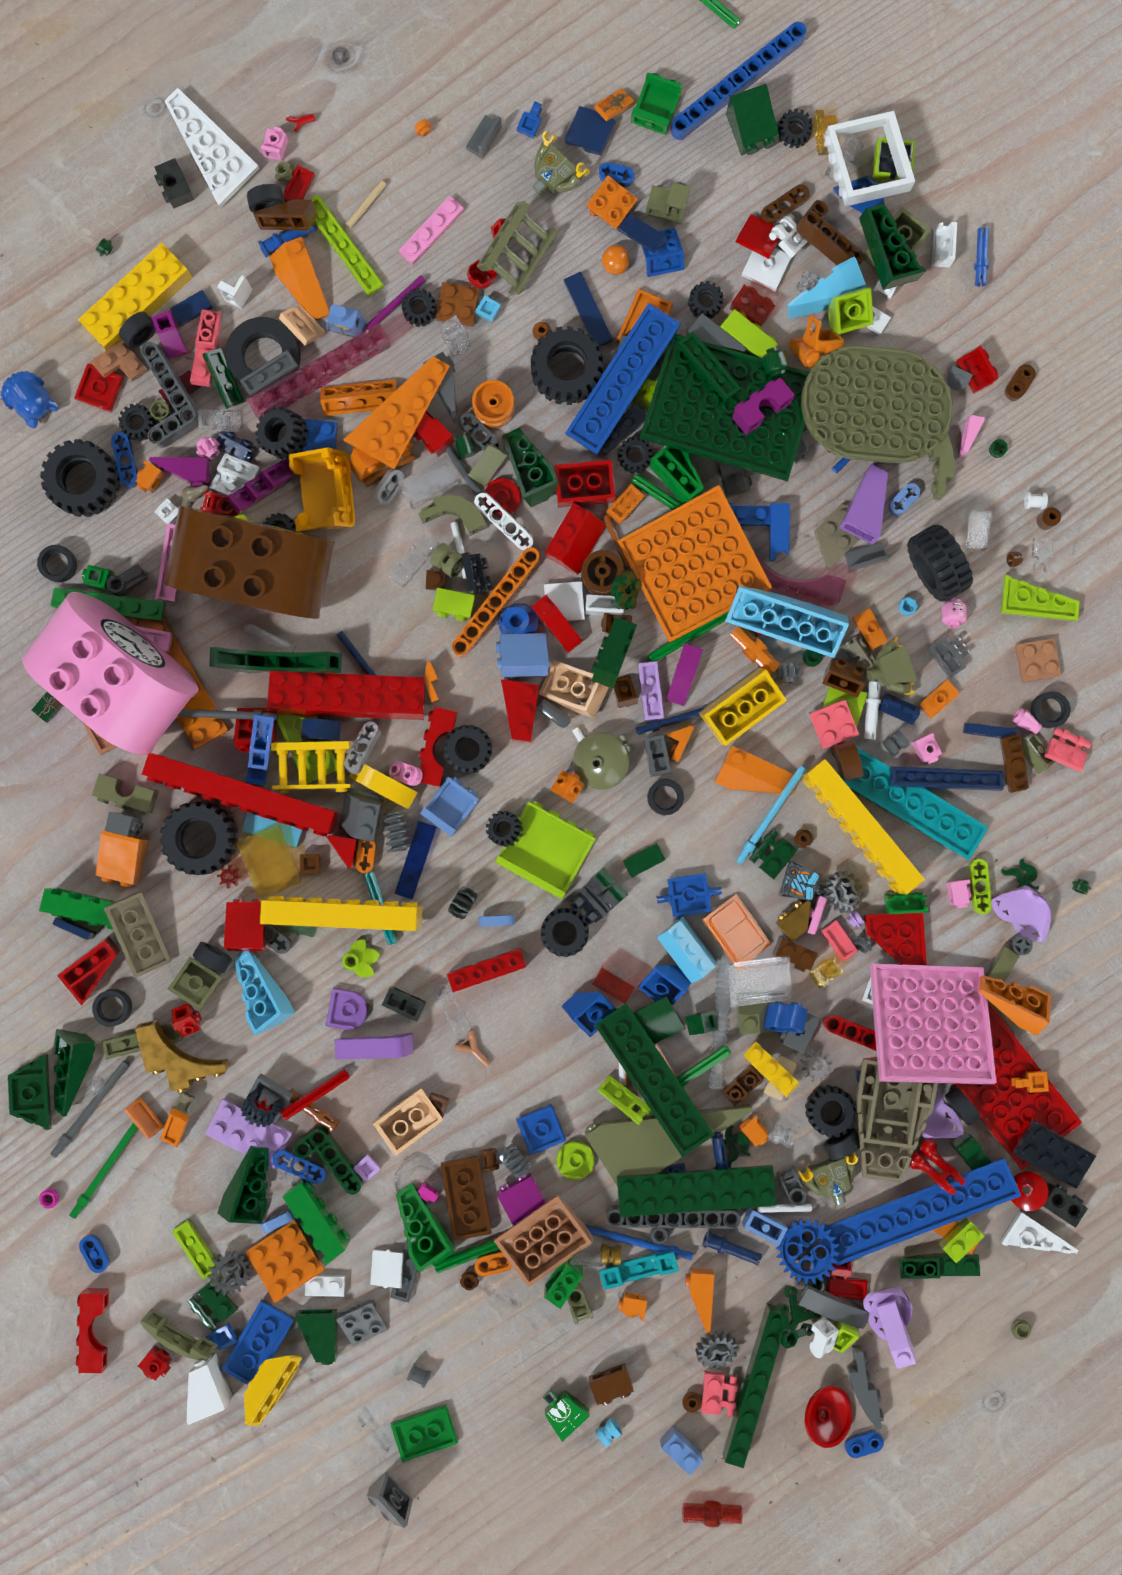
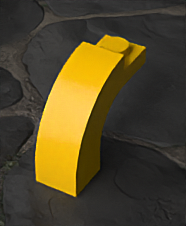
[349,763,418,809]

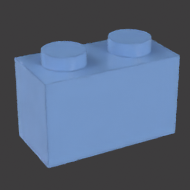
[741,1208,788,1246]
[660,1425,703,1475]

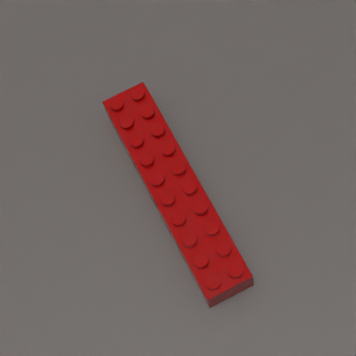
[141,753,340,837]

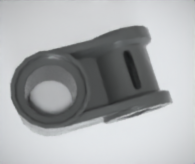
[776,1165,806,1206]

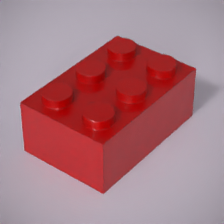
[554,460,615,508]

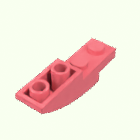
[190,310,221,387]

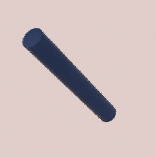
[336,631,376,675]

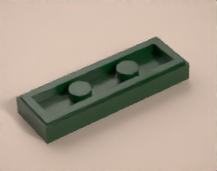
[202,348,244,409]

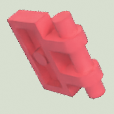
[1044,727,1091,772]
[701,1371,739,1417]

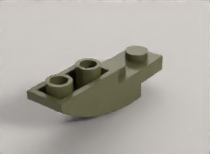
[927,433,955,500]

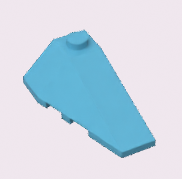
[787,257,866,319]
[234,951,295,1035]

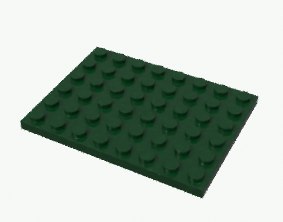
[640,333,809,482]

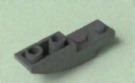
[847,1345,884,1429]

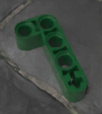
[294,1126,364,1195]
[950,1131,991,1170]

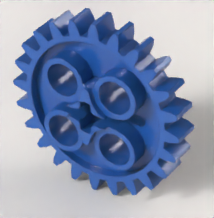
[776,1218,840,1284]

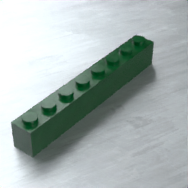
[722,1303,783,1468]

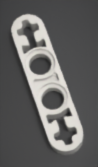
[474,492,534,550]

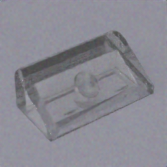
[965,511,992,551]

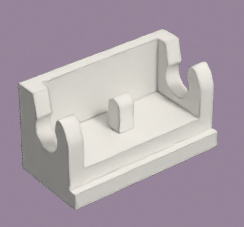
[931,222,957,268]

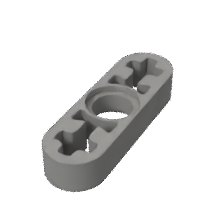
[344,722,381,774]

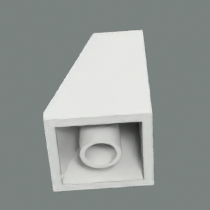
[187,1352,233,1425]

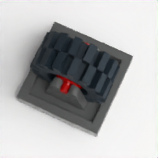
[241,1073,293,1127]

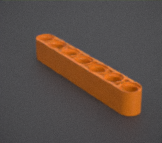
[452,547,540,657]

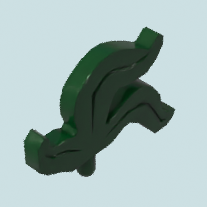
[1001,859,1039,891]
[724,1125,750,1168]

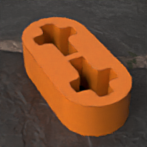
[356,840,377,873]

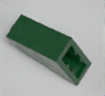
[295,1309,338,1365]

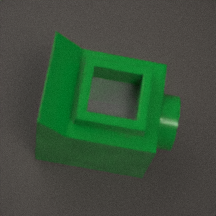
[82,565,115,591]

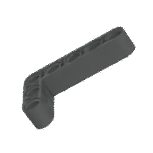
[141,342,202,448]

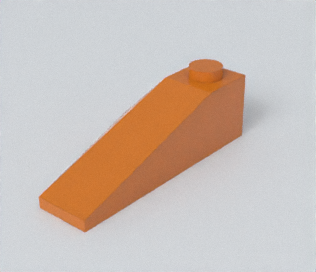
[270,237,329,320]
[715,746,797,795]

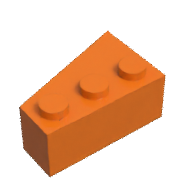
[349,439,414,483]

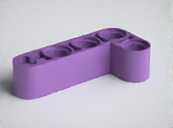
[334,1033,414,1059]

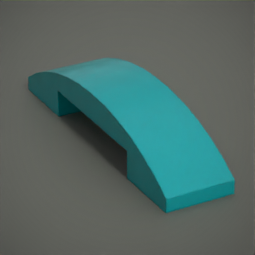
[599,1251,679,1290]

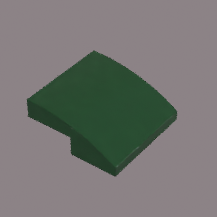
[633,996,686,1044]

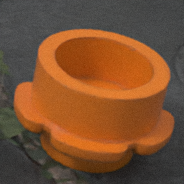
[414,119,432,137]

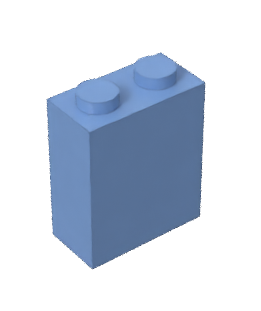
[496,633,549,677]

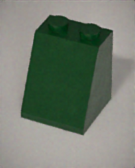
[726,84,779,156]

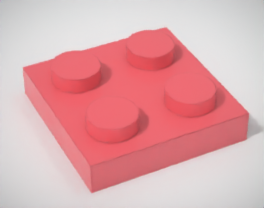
[809,699,859,749]

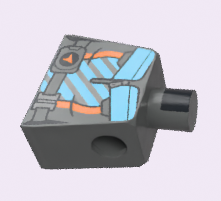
[778,861,827,900]

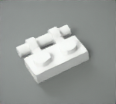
[769,214,808,258]

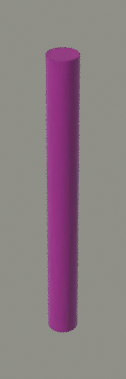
[365,275,426,331]

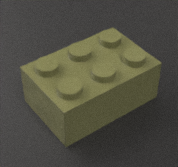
[864,207,931,270]

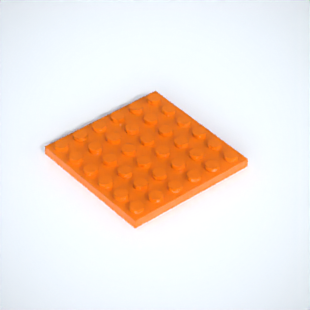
[618,485,772,642]

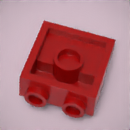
[234,708,276,752]

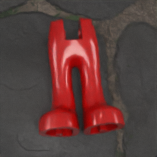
[909,1138,966,1195]

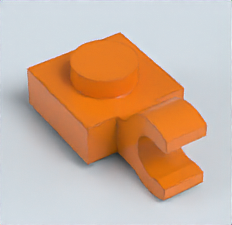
[1011,1071,1049,1093]

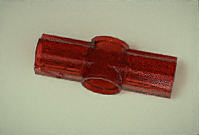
[682,1500,743,1527]

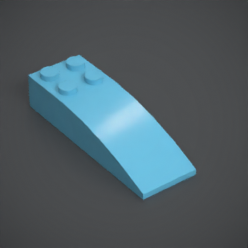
[725,586,849,658]

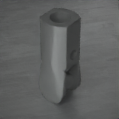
[537,699,570,728]

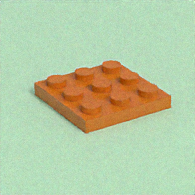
[246,1219,326,1303]

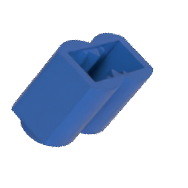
[764,1001,808,1033]

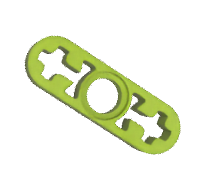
[968,859,992,914]

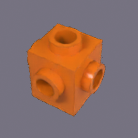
[550,770,585,804]

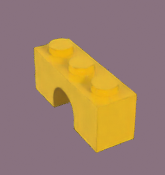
[743,1042,801,1098]

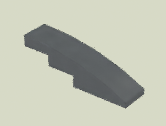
[798,1285,869,1329]

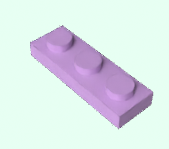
[638,661,664,721]

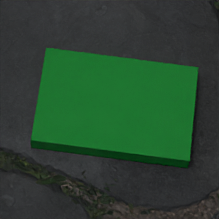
[390,1404,458,1462]

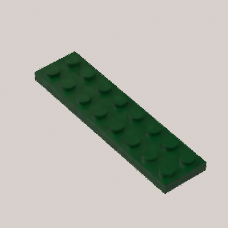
[594,1003,714,1157]
[617,1165,776,1217]

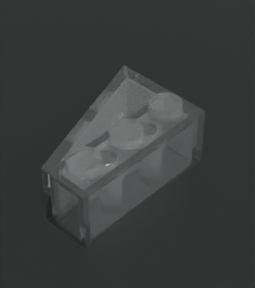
[398,458,462,510]

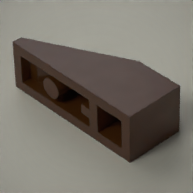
[253,199,318,231]

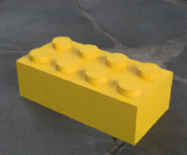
[699,668,787,746]

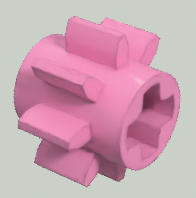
[196,436,220,461]

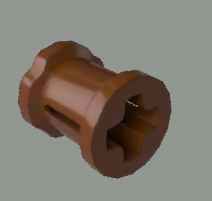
[480,1148,500,1172]

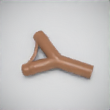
[454,1030,491,1068]

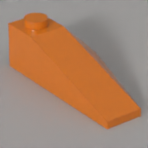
[978,975,1051,1036]

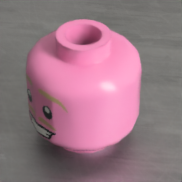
[941,599,967,628]

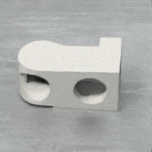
[810,1317,839,1358]

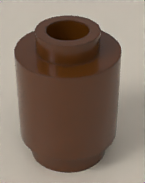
[1036,507,1061,530]

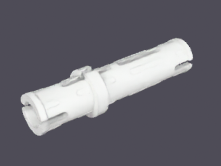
[863,682,881,740]

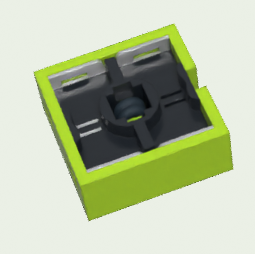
[872,137,916,182]

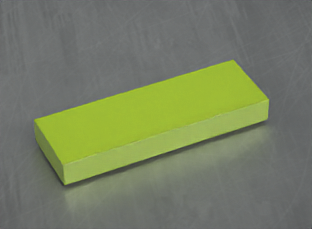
[172,1219,216,1280]

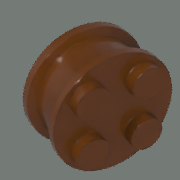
[581,550,624,595]

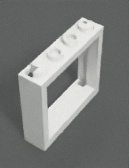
[823,111,915,206]

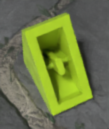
[833,1321,860,1353]

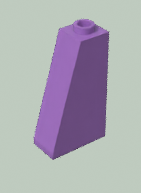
[839,464,888,545]

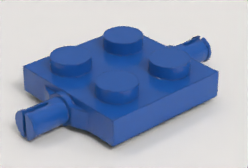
[656,873,722,917]

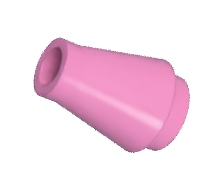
[1012,708,1042,734]

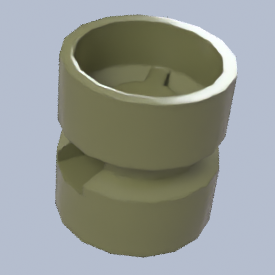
[430,543,464,578]

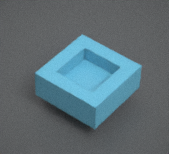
[475,295,501,323]

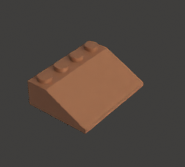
[494,1195,592,1287]

